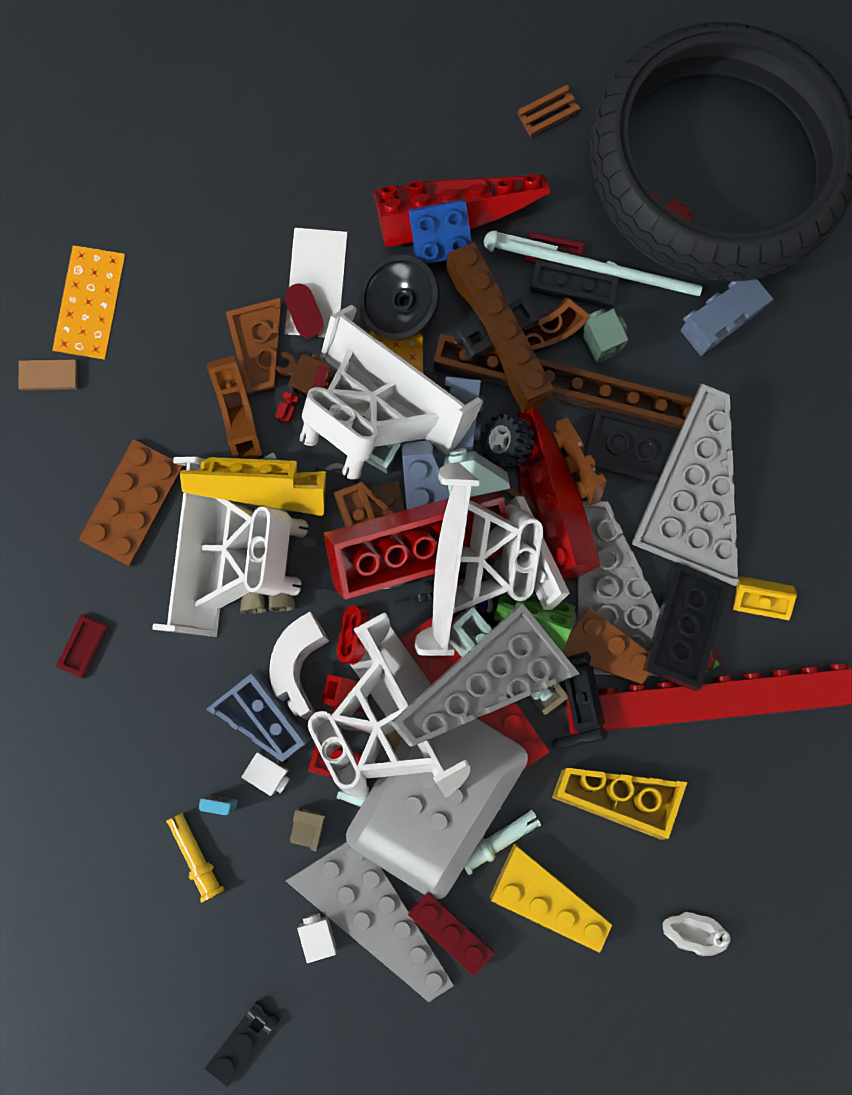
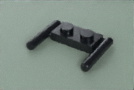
[552,651,607,750]

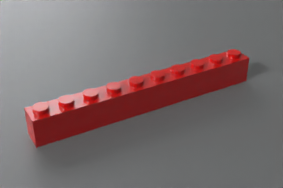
[565,663,852,734]

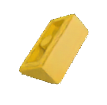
[733,576,797,620]

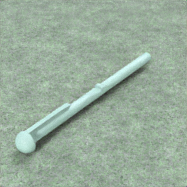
[484,231,702,296]

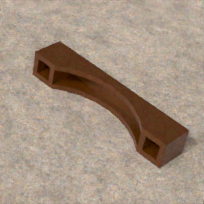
[446,242,554,413]

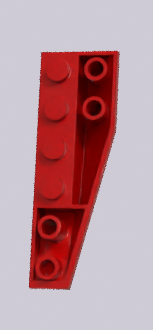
[374,174,550,247]
[516,408,601,581]

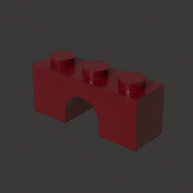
[408,892,494,976]

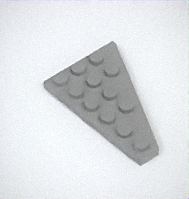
[632,383,739,586]
[577,501,660,676]

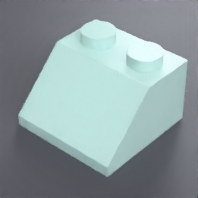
[444,448,510,497]

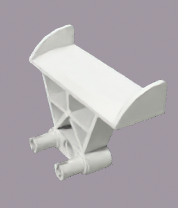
[300,305,483,479]
[152,457,308,637]
[415,462,543,655]
[308,613,470,800]

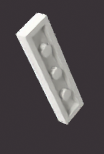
[507,496,570,610]

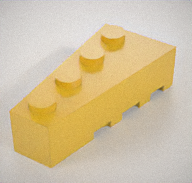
[552,768,687,840]
[490,843,612,953]

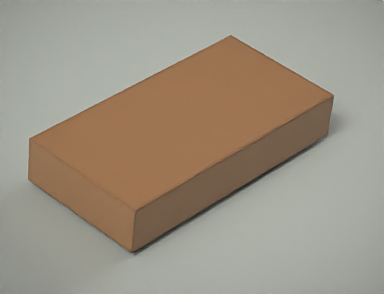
[18,359,78,391]

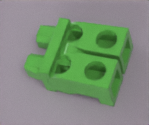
[493,592,576,652]

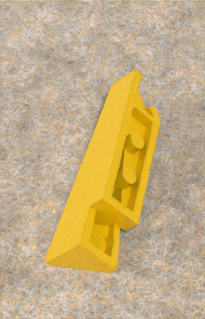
[180,457,326,516]

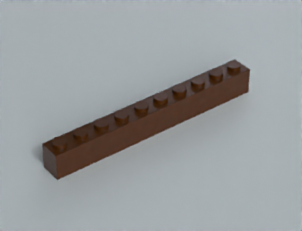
[433,333,694,430]

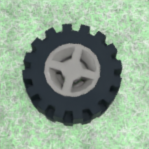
[480,414,534,467]

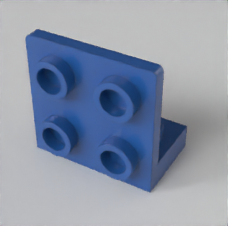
[408,199,472,264]

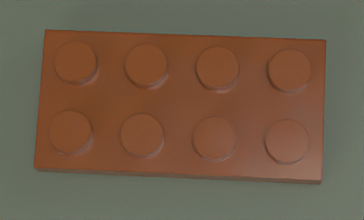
[78,439,185,567]

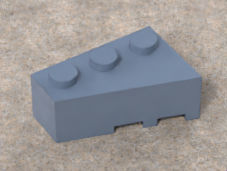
[206,670,312,762]

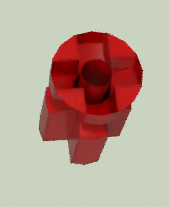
[275,392,300,422]

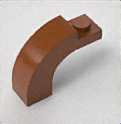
[207,355,263,459]

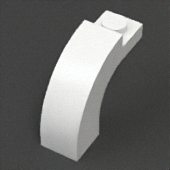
[270,612,330,720]

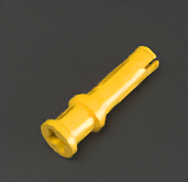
[166,813,225,903]

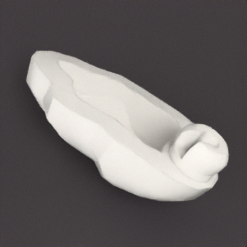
[662,912,731,956]

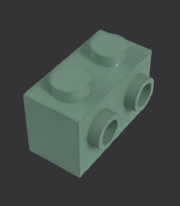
[581,309,628,365]

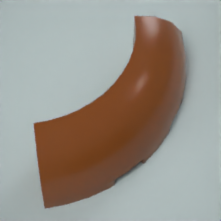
[475,296,590,350]

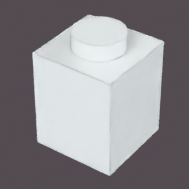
[241,751,290,796]
[297,913,337,963]

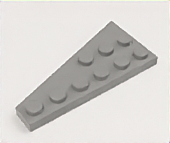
[390,604,580,747]
[286,841,454,1002]

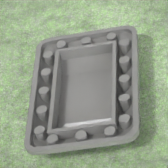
[346,718,528,899]

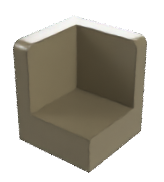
[529,683,568,715]
[290,808,326,851]

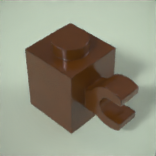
[275,352,329,397]

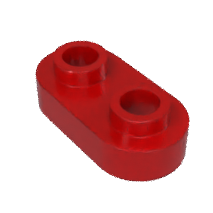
[337,605,370,665]

